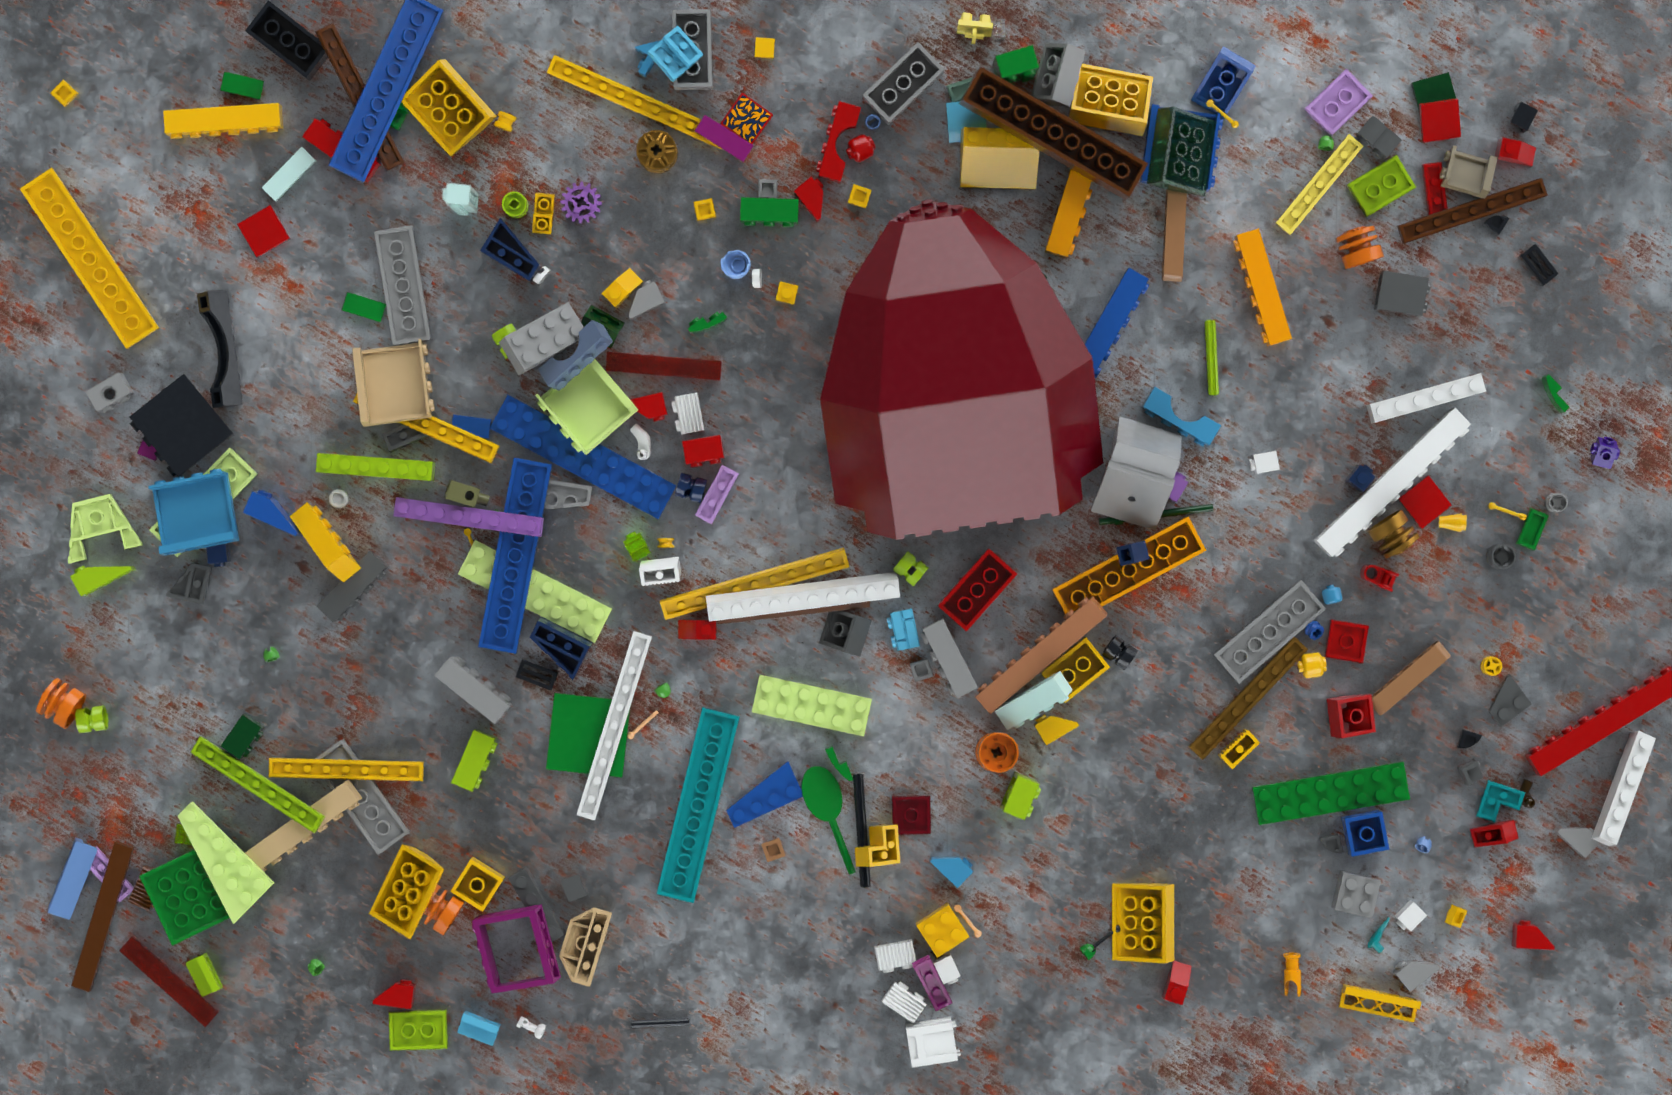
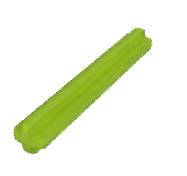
[1205,320,1219,396]

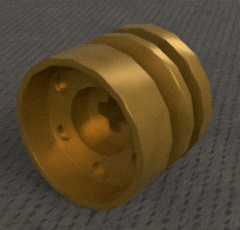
[636,130,678,174]
[1367,509,1420,559]

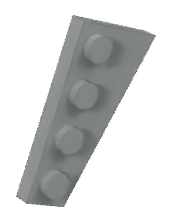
[544,480,593,510]

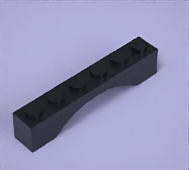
[197,290,243,408]

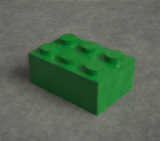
[992,45,1039,85]

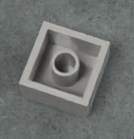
[1331,870,1381,918]

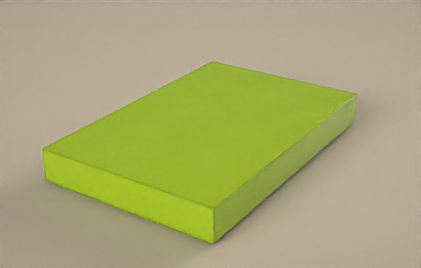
[1347,155,1416,217]
[388,1009,448,1051]

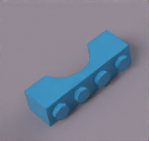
[1141,387,1221,447]

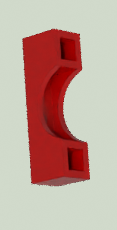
[816,101,861,183]

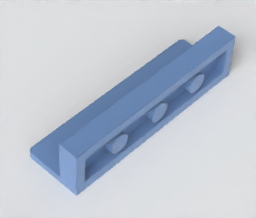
[47,837,98,920]

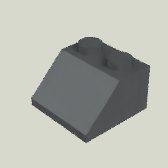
[819,611,872,657]

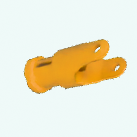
[1283,952,1301,997]

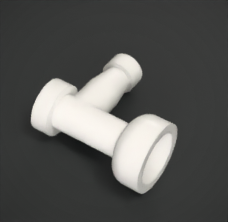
[516,1016,547,1039]

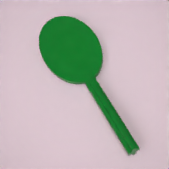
[801,766,856,875]

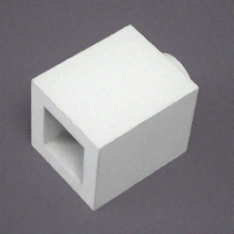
[1249,451,1280,474]
[1394,900,1427,931]
[933,953,961,985]

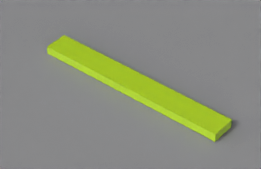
[190,736,326,833]

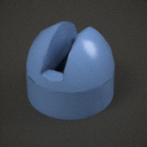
[865,114,881,130]
[1415,836,1432,853]

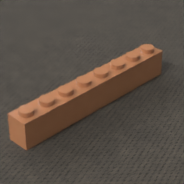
[975,596,1108,714]

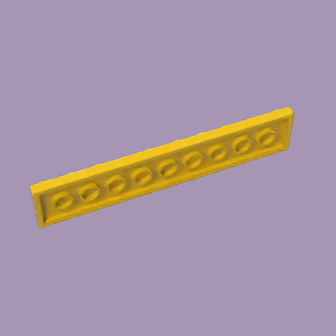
[20,168,159,349]

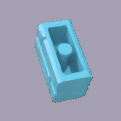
[887,608,920,651]

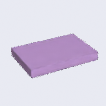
[1304,68,1373,137]

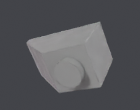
[628,280,666,320]
[1553,827,1600,858]
[1393,960,1440,992]

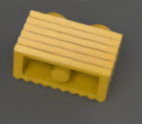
[1218,729,1260,769]

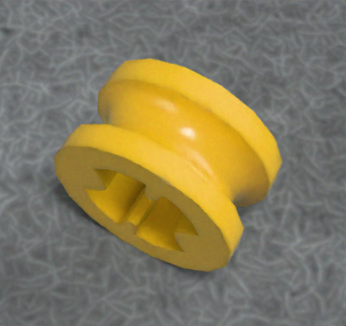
[657,538,674,548]

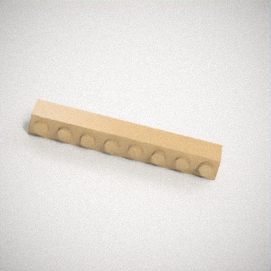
[245,780,362,872]

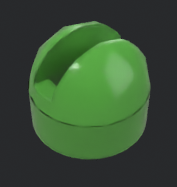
[1318,135,1334,151]
[263,647,280,662]
[654,682,671,698]
[308,959,325,976]

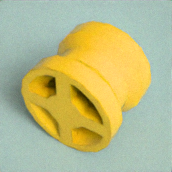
[494,111,517,132]
[1480,656,1502,676]

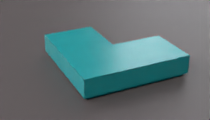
[1476,780,1526,822]

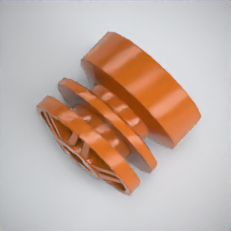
[1335,225,1384,269]
[36,678,86,729]
[975,732,1019,773]
[420,884,465,936]

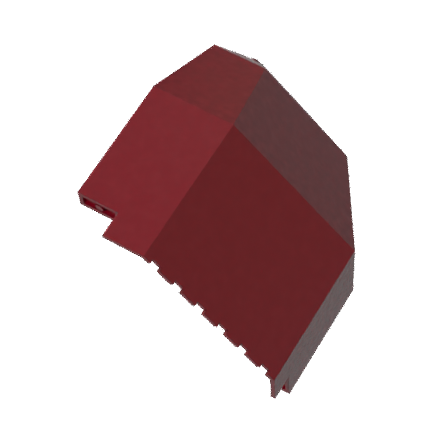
[820,199,1104,540]

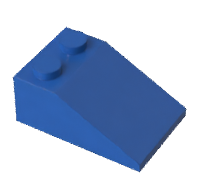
[1191,46,1256,119]
[243,490,302,536]

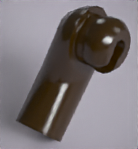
[1520,779,1535,808]

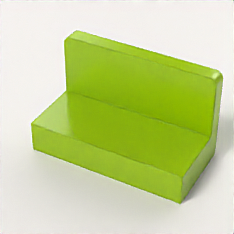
[186,953,223,997]

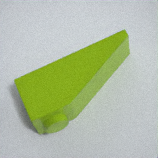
[70,566,136,597]

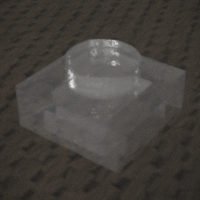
[993,19,1006,41]

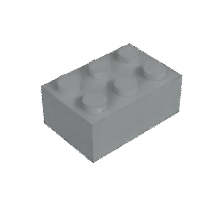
[1031,43,1085,107]

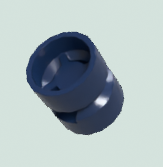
[675,472,707,503]

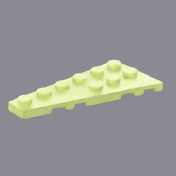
[178,801,275,924]

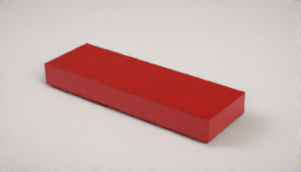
[1422,162,1448,215]

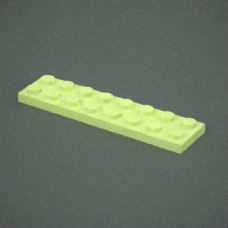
[458,540,612,643]

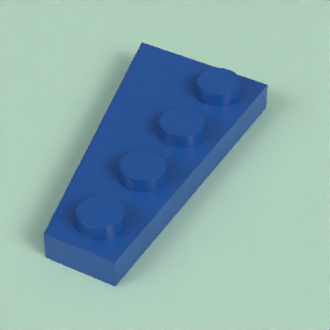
[726,761,803,828]

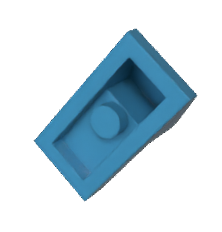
[635,40,661,78]

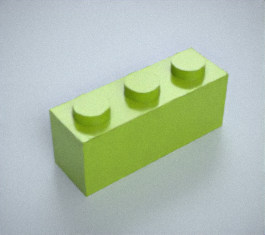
[451,729,498,792]

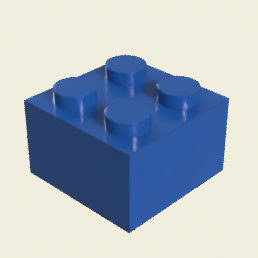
[1341,810,1390,857]

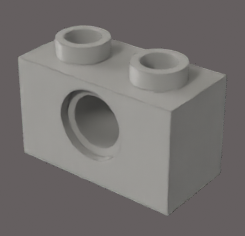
[86,373,134,414]

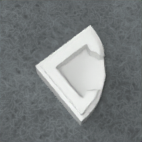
[533,266,551,286]

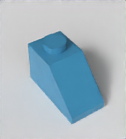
[929,856,973,888]

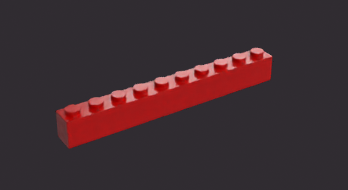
[1525,665,1672,776]

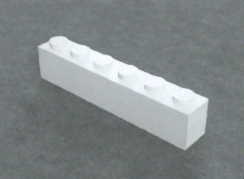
[1366,373,1486,424]
[1591,731,1656,846]

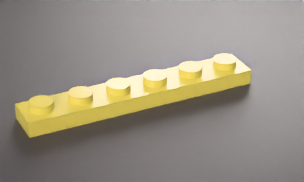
[1275,134,1363,235]

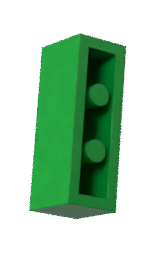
[740,197,799,227]

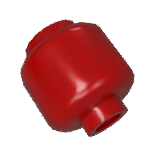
[846,134,876,163]

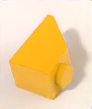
[601,268,643,309]
[1033,714,1079,745]

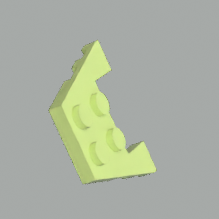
[68,494,143,564]

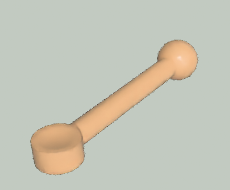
[627,710,659,739]
[954,904,982,938]

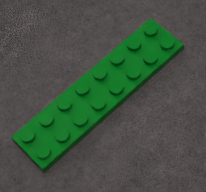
[1252,761,1410,825]

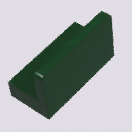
[581,305,625,349]

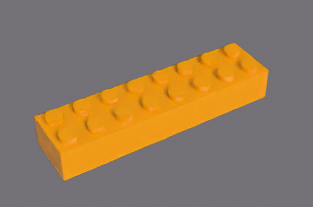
[1051,517,1207,615]

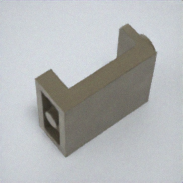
[1439,145,1498,199]

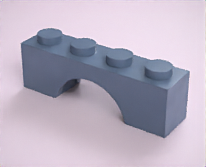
[538,320,613,391]

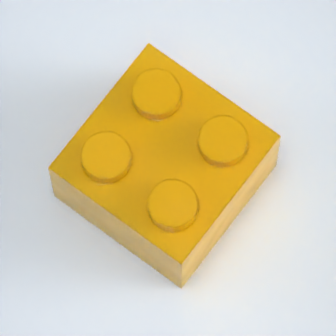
[450,857,505,912]
[916,902,969,958]

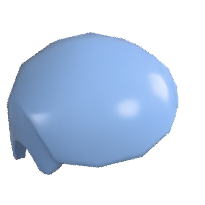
[720,250,751,279]

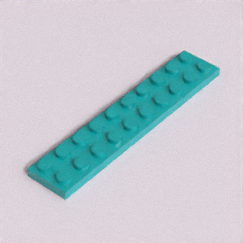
[657,707,740,903]

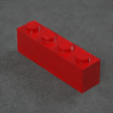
[302,118,381,183]

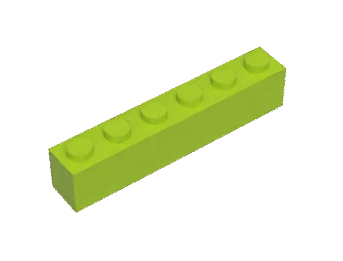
[316,453,435,481]

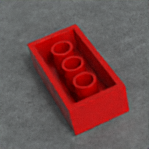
[937,548,1017,632]

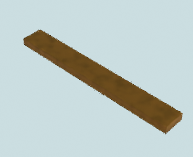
[1188,636,1308,760]

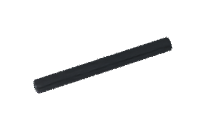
[853,773,871,888]

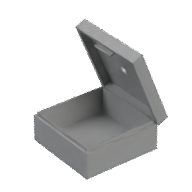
[1091,416,1182,530]

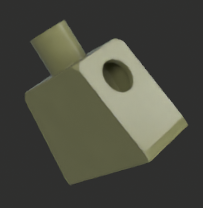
[444,479,490,507]

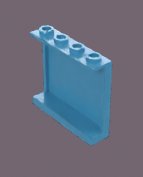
[148,469,240,556]

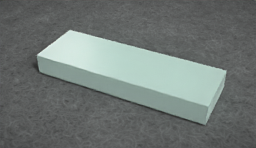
[262,147,316,202]

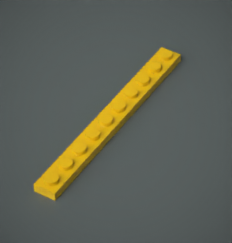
[547,55,723,150]
[660,547,849,620]

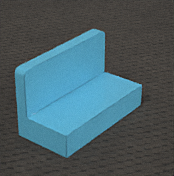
[457,1011,501,1046]

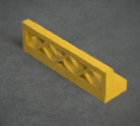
[1339,984,1421,1022]

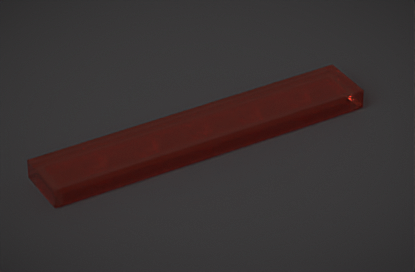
[605,352,722,381]
[119,936,219,1027]

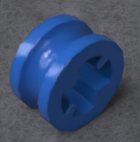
[1305,621,1324,640]

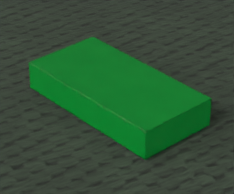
[1516,508,1549,551]

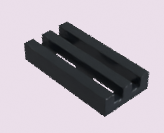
[1519,244,1559,286]
[516,659,558,691]

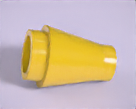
[1439,513,1467,532]

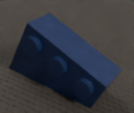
[480,218,541,283]
[530,617,593,680]

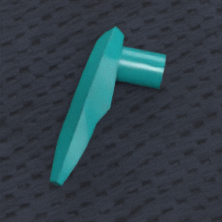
[1367,917,1390,953]

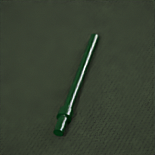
[1098,504,1213,525]

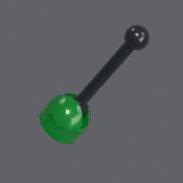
[1079,925,1121,960]

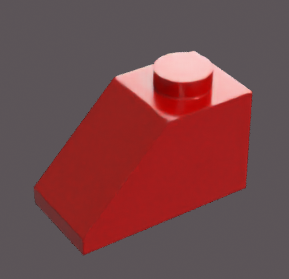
[1495,137,1536,167]
[794,176,824,222]
[630,392,668,422]
[678,620,717,640]
[1470,820,1519,848]
[1512,920,1555,950]
[1162,960,1192,1005]
[373,979,416,1009]

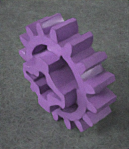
[560,182,602,224]

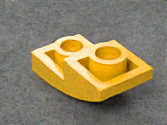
[532,193,555,234]

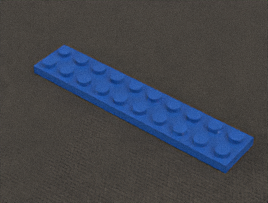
[328,0,444,183]
[490,395,676,519]
[478,457,552,654]

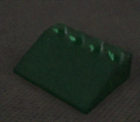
[1147,107,1216,196]

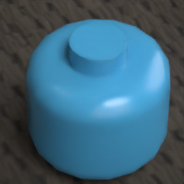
[1322,584,1343,604]

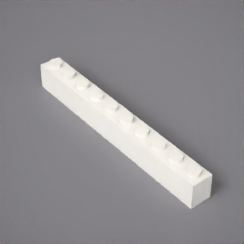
[1314,408,1471,557]
[706,572,900,622]

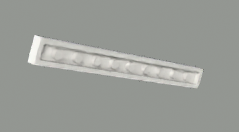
[577,631,652,821]

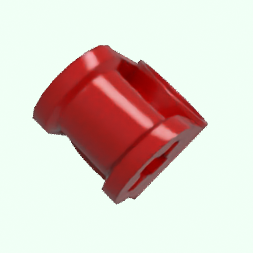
[1360,564,1400,592]

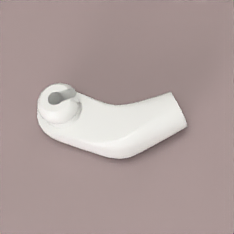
[630,423,651,460]

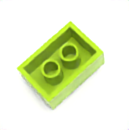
[1000,771,1041,820]

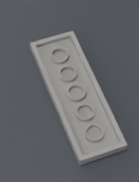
[374,225,432,346]
[1213,580,1326,684]
[315,739,410,855]

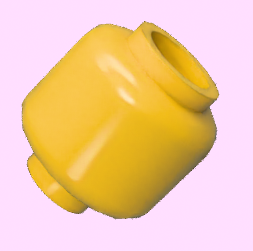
[1297,653,1327,678]

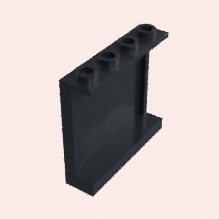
[129,374,234,477]

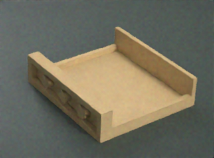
[352,339,435,427]

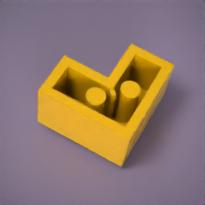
[855,825,901,867]

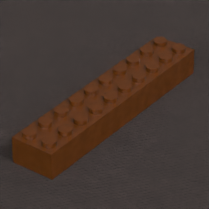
[959,67,1148,200]

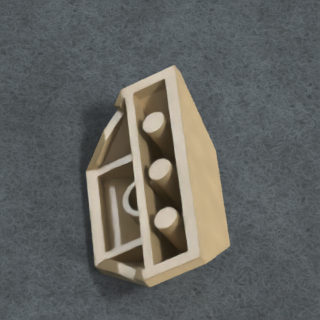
[559,907,612,987]

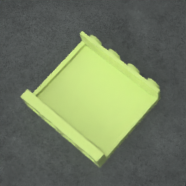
[535,359,639,455]

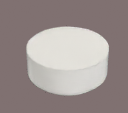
[752,269,762,288]
[329,489,349,508]

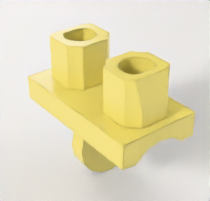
[957,12,993,44]

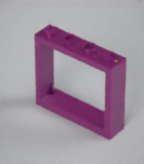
[472,904,561,994]

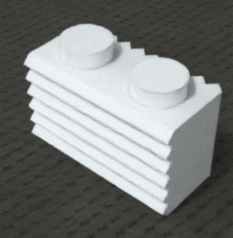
[672,393,705,435]
[639,557,681,586]
[874,939,916,973]
[882,981,926,1024]

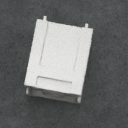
[905,1017,961,1068]

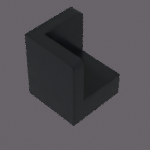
[1510,102,1538,133]

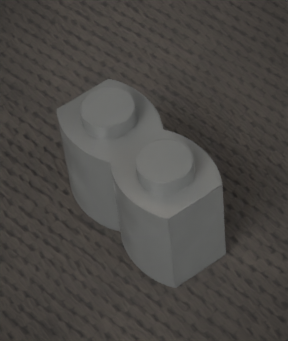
[1356,116,1402,159]

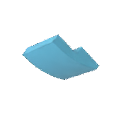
[647,26,703,82]
[946,102,987,143]

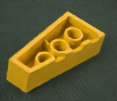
[289,502,361,583]

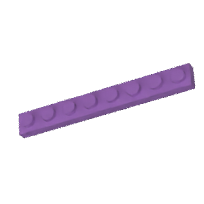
[393,497,544,537]

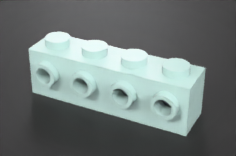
[443,184,479,216]
[995,671,1073,730]

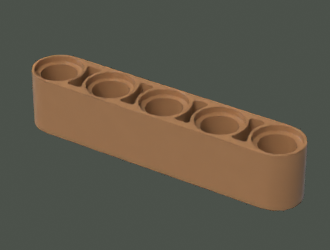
[1162,187,1187,282]
[1372,641,1451,716]

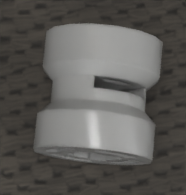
[1545,493,1568,512]

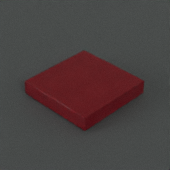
[892,795,931,835]

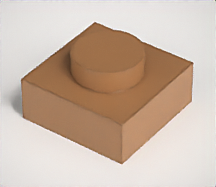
[761,837,786,862]

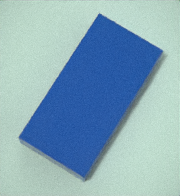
[452,414,492,439]

